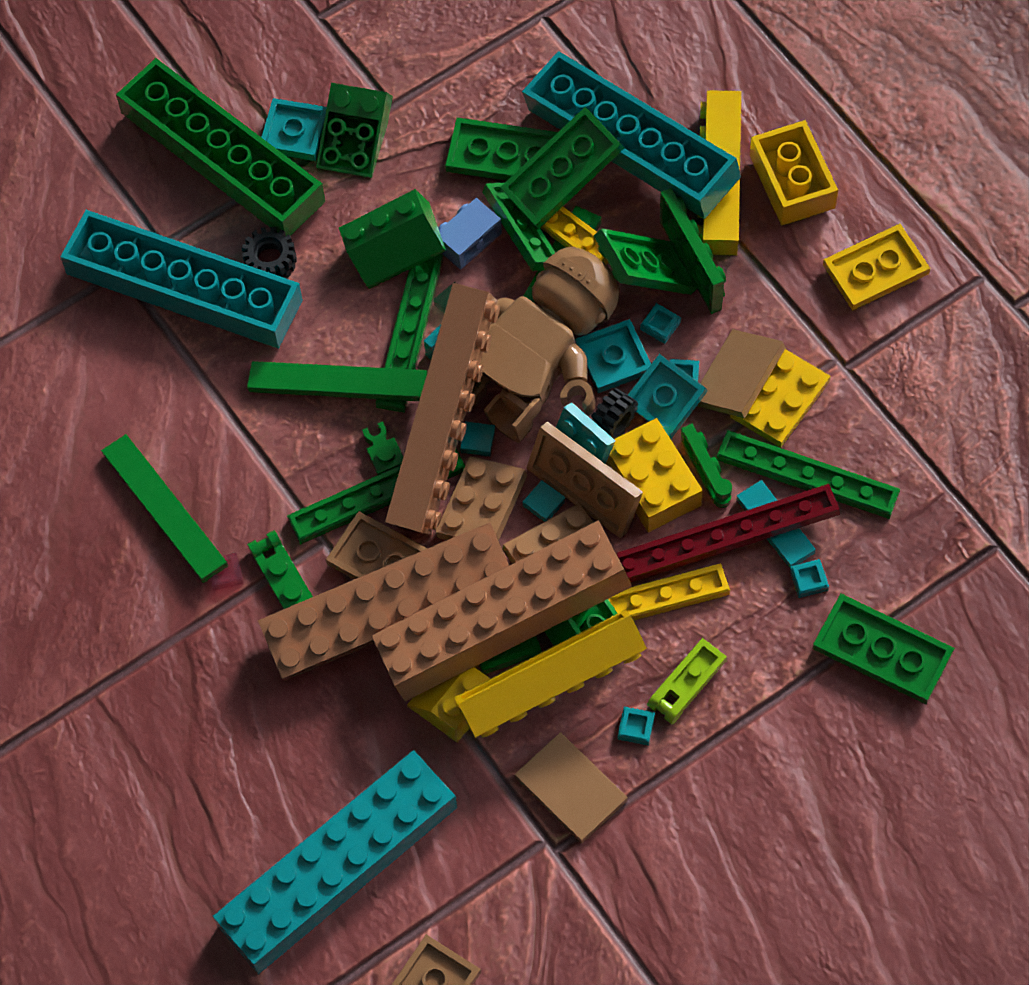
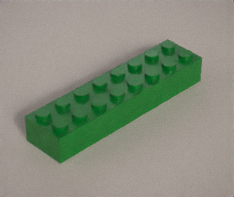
[116,58,326,236]

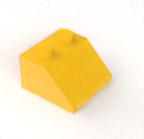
[407,667,490,742]

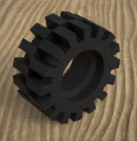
[242,227,297,278]
[591,388,638,439]

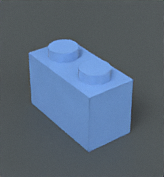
[438,198,502,270]

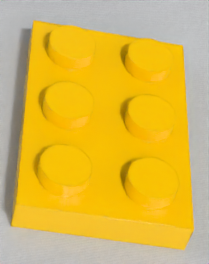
[823,224,930,311]
[730,349,831,448]

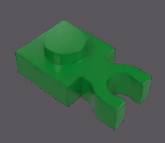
[362,421,403,475]

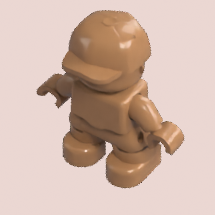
[472,246,620,443]

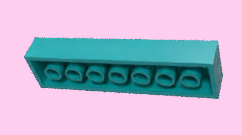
[522,51,741,219]
[60,210,303,349]
[213,750,457,975]

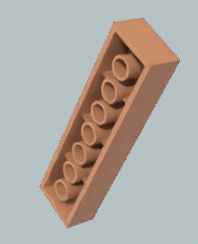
[385,283,500,535]
[372,520,632,702]
[258,522,509,682]

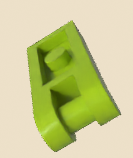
[647,638,727,724]

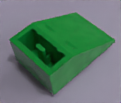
[316,82,393,178]

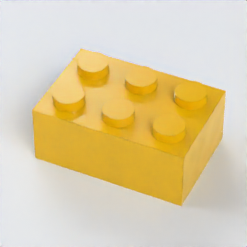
[749,120,838,226]
[606,418,703,533]

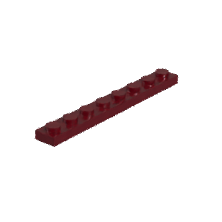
[616,484,840,583]

